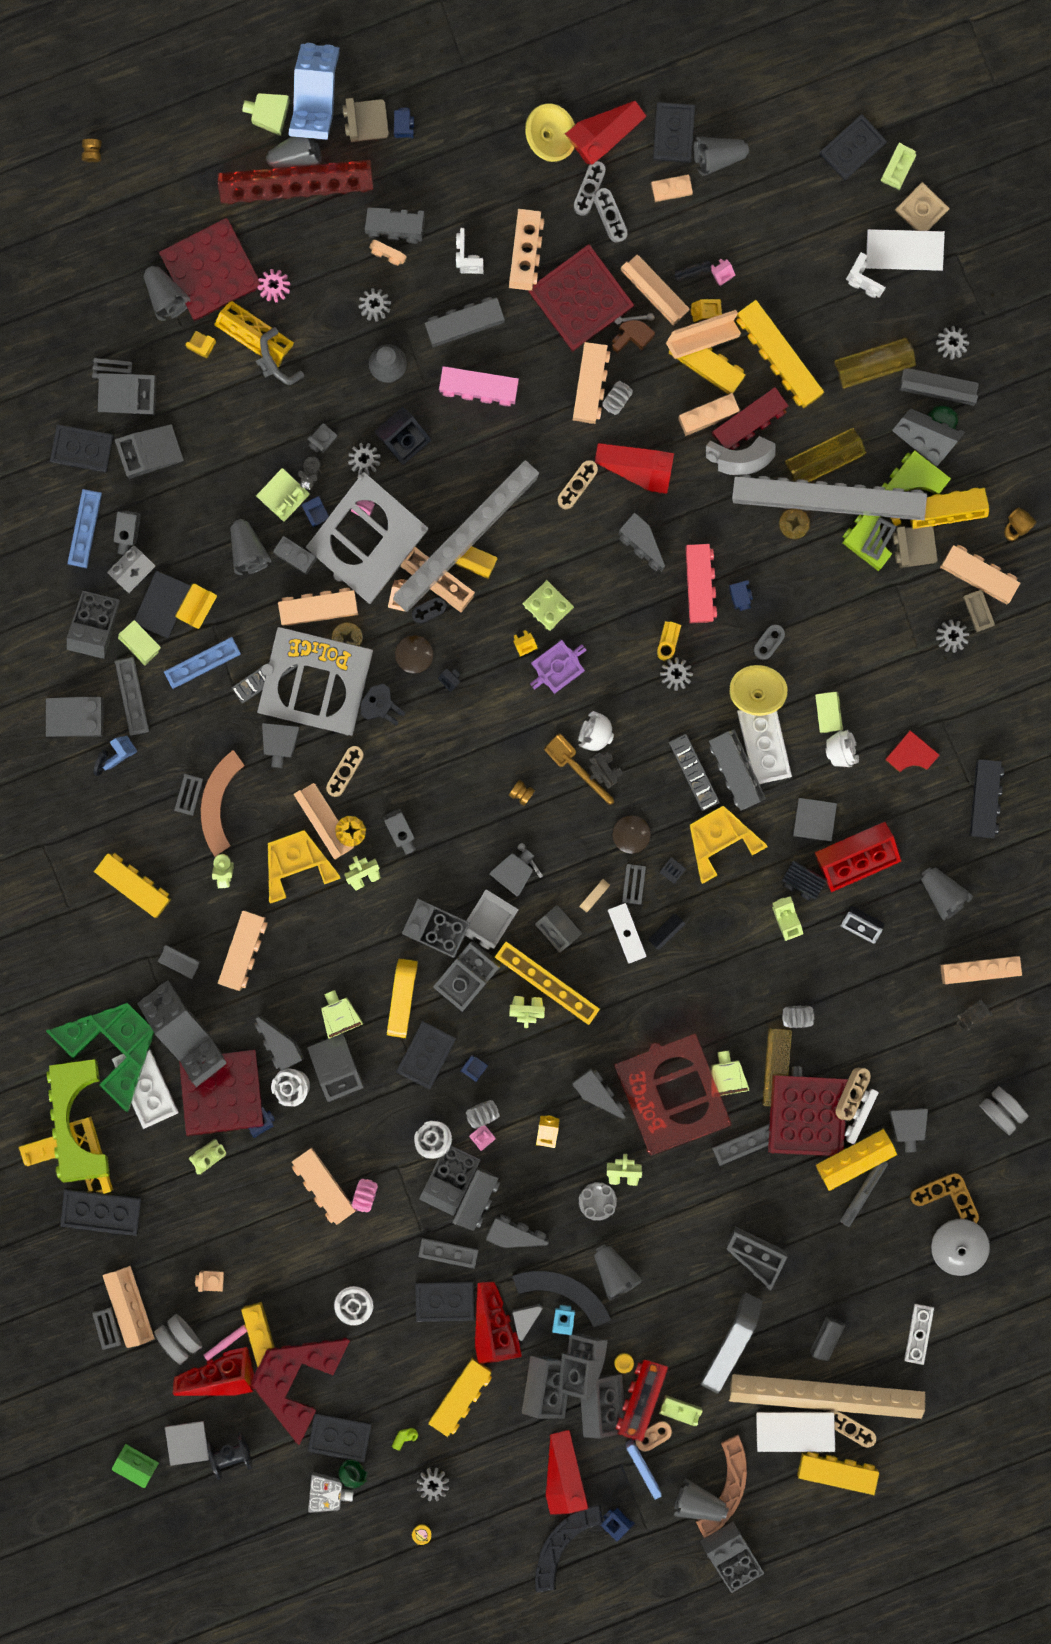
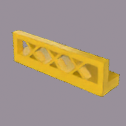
[214,301,294,367]
[69,1116,113,1194]

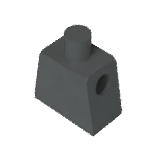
[114,510,142,555]
[262,723,300,768]
[383,808,416,854]
[490,849,534,897]
[889,1108,928,1152]

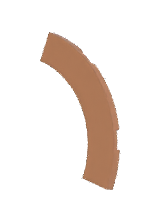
[201,750,245,857]
[696,1434,747,1538]

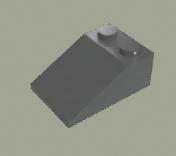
[46,697,104,737]

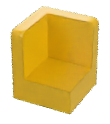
[185,331,216,358]

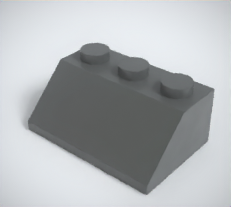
[453,1167,500,1231]
[522,1356,568,1419]
[581,1374,625,1438]

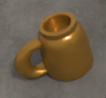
[1004,508,1036,541]

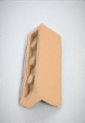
[621,255,689,325]
[666,310,741,359]
[294,783,354,860]
[103,1266,154,1348]

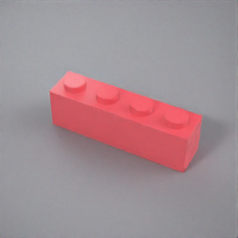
[686,544,717,623]

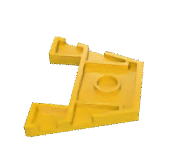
[690,806,767,884]
[268,830,341,904]

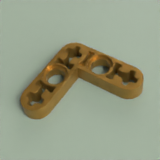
[910,1173,979,1223]

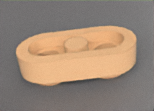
[369,240,407,266]
[635,1421,672,1451]

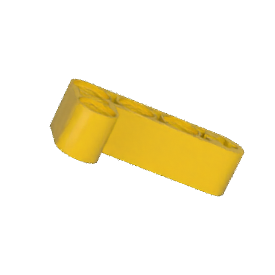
[387,958,418,1038]

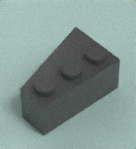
[365,207,425,243]
[892,409,965,467]
[727,1227,787,1291]

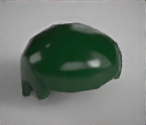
[928,405,958,429]
[339,1459,368,1488]

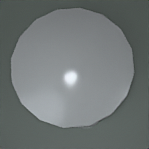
[579,1182,617,1220]

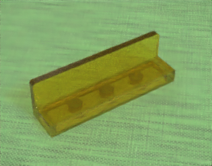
[834,338,916,388]
[785,428,866,482]
[762,1028,792,1106]

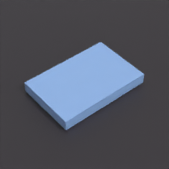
[626,1439,661,1499]

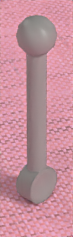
[615,313,654,325]
[518,843,543,878]

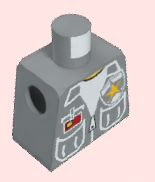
[308,1472,353,1512]

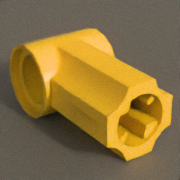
[657,621,681,661]

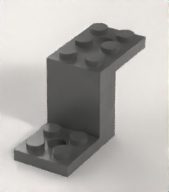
[137,980,227,1087]

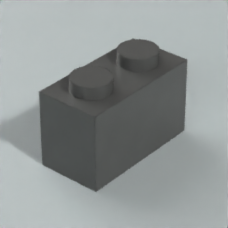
[273,536,317,575]

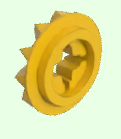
[335,816,366,847]

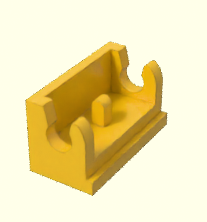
[19,1136,57,1166]

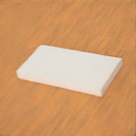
[866,229,945,270]
[737,710,792,784]
[112,1048,179,1129]
[757,1412,835,1452]

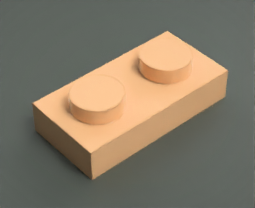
[651,175,693,202]

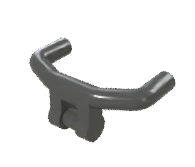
[256,327,304,385]

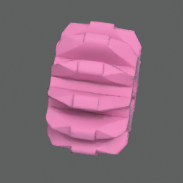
[258,269,291,302]
[352,1179,378,1212]

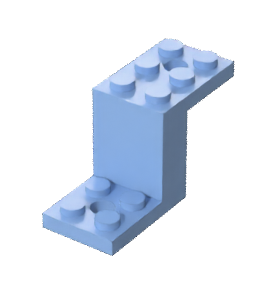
[289,43,339,139]

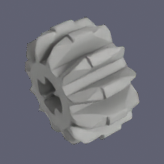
[358,288,391,322]
[936,326,969,360]
[603,381,633,415]
[348,443,380,476]
[936,620,969,653]
[660,658,693,691]
[782,1006,814,1028]
[466,1100,500,1128]
[417,1468,449,1501]

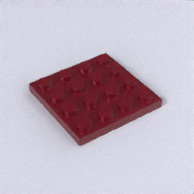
[159,218,261,321]
[527,245,634,352]
[179,1050,264,1136]
[768,1075,848,1156]

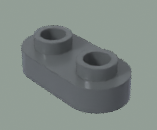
[754,625,785,660]

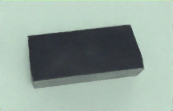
[841,906,885,944]
[648,914,685,950]

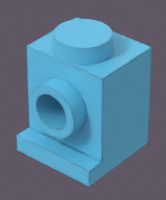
[552,1305,575,1335]

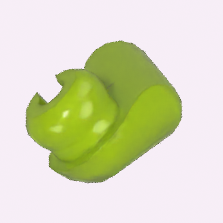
[391,1428,418,1451]

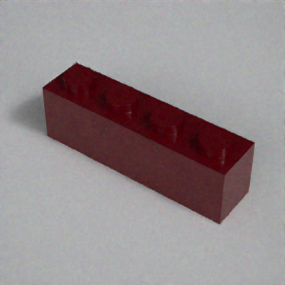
[712,388,788,450]

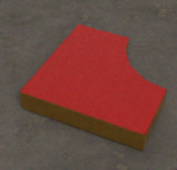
[885,731,939,772]

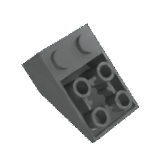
[98,373,157,415]
[115,424,184,479]
[618,513,665,572]
[67,591,120,659]
[402,899,470,958]
[254,1016,304,1070]
[307,1033,364,1102]
[572,1068,625,1119]
[419,1146,480,1216]
[486,1214,549,1248]
[700,1521,764,1593]

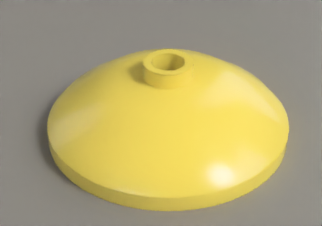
[526,104,575,162]
[730,665,787,715]

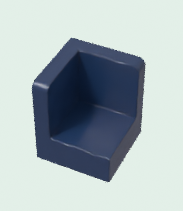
[302,496,329,527]
[461,1054,488,1082]

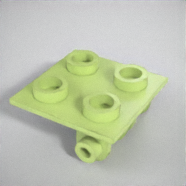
[256,468,310,522]
[523,581,574,631]

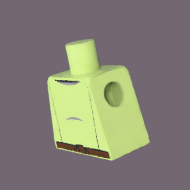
[321,990,363,1038]
[711,1051,749,1097]

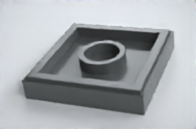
[793,798,837,841]

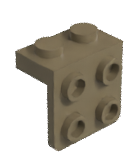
[343,98,389,142]
[892,526,937,568]

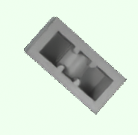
[107,545,155,593]

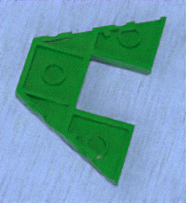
[46,1003,154,1112]

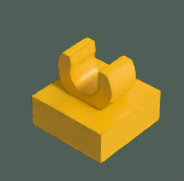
[513,630,537,657]

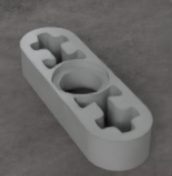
[574,161,605,216]
[593,188,627,242]

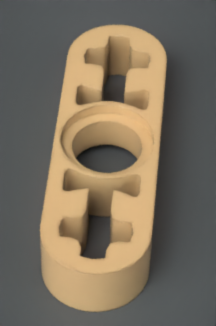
[558,461,598,509]
[326,746,364,797]
[836,1068,871,1120]
[827,1410,876,1447]

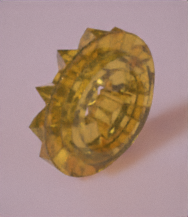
[779,508,810,539]
[332,623,363,647]

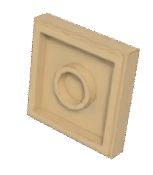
[895,182,950,231]

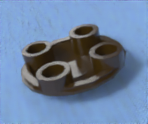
[395,635,433,673]
[612,815,651,854]

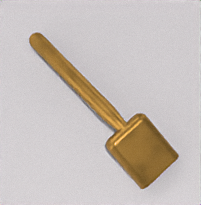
[544,734,614,805]

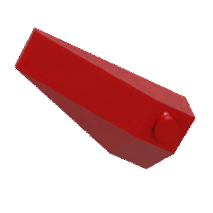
[564,101,646,165]
[595,443,674,494]
[475,1282,522,1364]
[173,1347,254,1396]
[546,1430,588,1514]

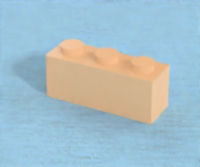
[678,393,740,436]

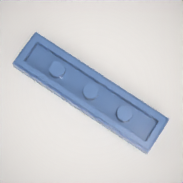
[68,489,102,568]
[164,637,241,689]

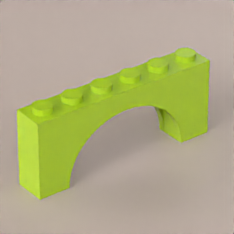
[843,451,951,571]
[47,1059,110,1182]

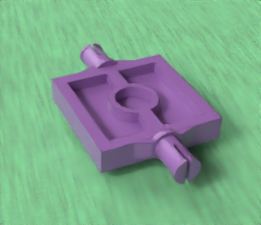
[530,640,586,694]

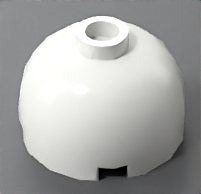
[578,711,614,751]

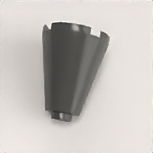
[266,136,322,169]
[694,137,749,176]
[144,266,191,321]
[369,344,407,383]
[230,519,271,575]
[921,867,973,921]
[594,1244,642,1301]
[673,1478,729,1522]

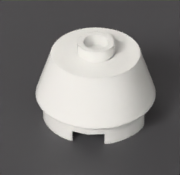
[826,730,859,767]
[271,1068,310,1106]
[414,1121,452,1159]
[335,1286,373,1325]

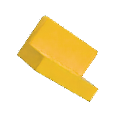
[455,546,497,579]
[175,583,217,629]

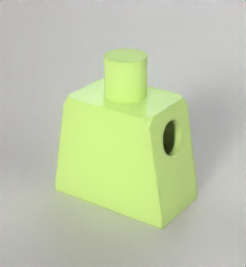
[243,94,290,135]

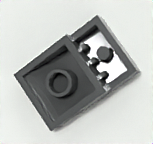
[433,940,502,1012]
[810,1316,846,1361]
[559,1334,608,1399]

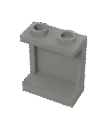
[465,890,518,950]

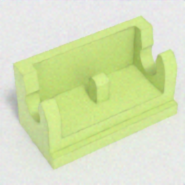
[881,143,916,190]
[118,620,161,665]
[815,692,843,733]
[659,1395,702,1426]

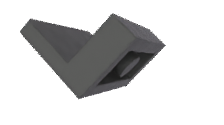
[535,905,582,953]
[158,945,201,979]

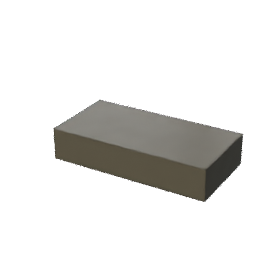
[963,589,995,632]

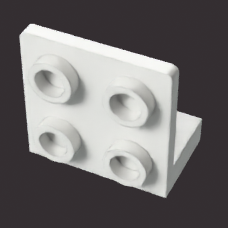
[456,228,483,274]
[846,252,885,298]

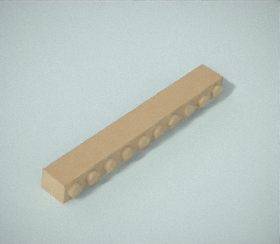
[729,1374,925,1419]

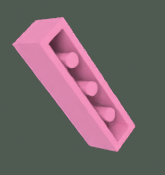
[439,367,519,406]

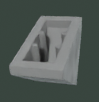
[513,1304,543,1341]

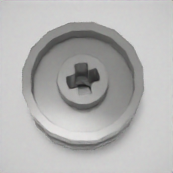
[979,1086,1029,1135]
[154,1314,202,1364]

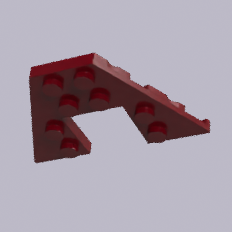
[250,1338,350,1445]

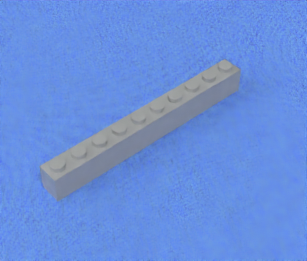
[393,460,539,612]
[732,475,927,521]

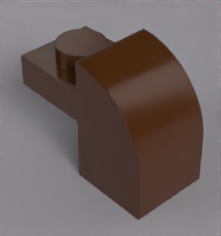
[612,320,655,354]

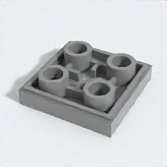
[165,1421,209,1466]

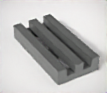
[92,358,133,379]
[861,517,896,561]
[174,774,204,816]
[622,864,646,904]
[92,1307,122,1350]

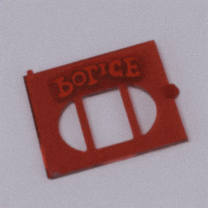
[615,1033,732,1156]

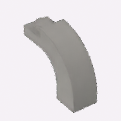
[706,436,775,475]

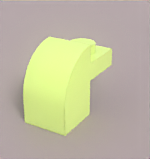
[772,897,803,941]

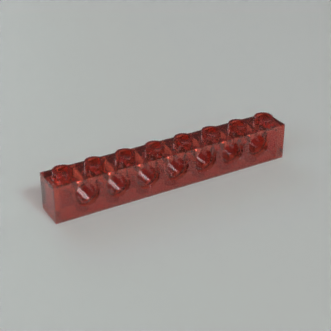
[218,160,373,204]

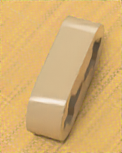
[579,879,610,912]

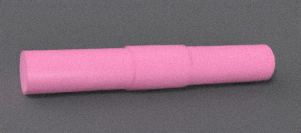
[204,1325,247,1361]

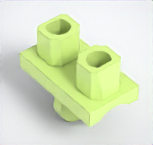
[212,854,234,888]
[344,856,381,890]
[510,996,545,1028]
[189,1139,226,1174]
[607,1154,642,1186]

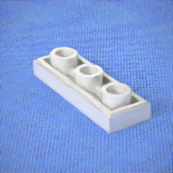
[608,903,646,964]
[844,1089,879,1144]
[904,1304,934,1365]

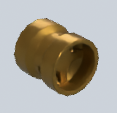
[82,139,101,162]
[509,780,535,806]

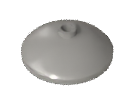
[931,1219,990,1276]

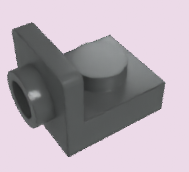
[308,423,338,453]

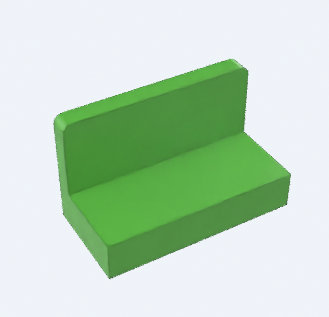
[112,1444,159,1488]

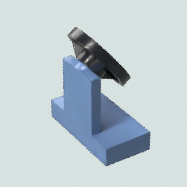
[94,736,138,777]

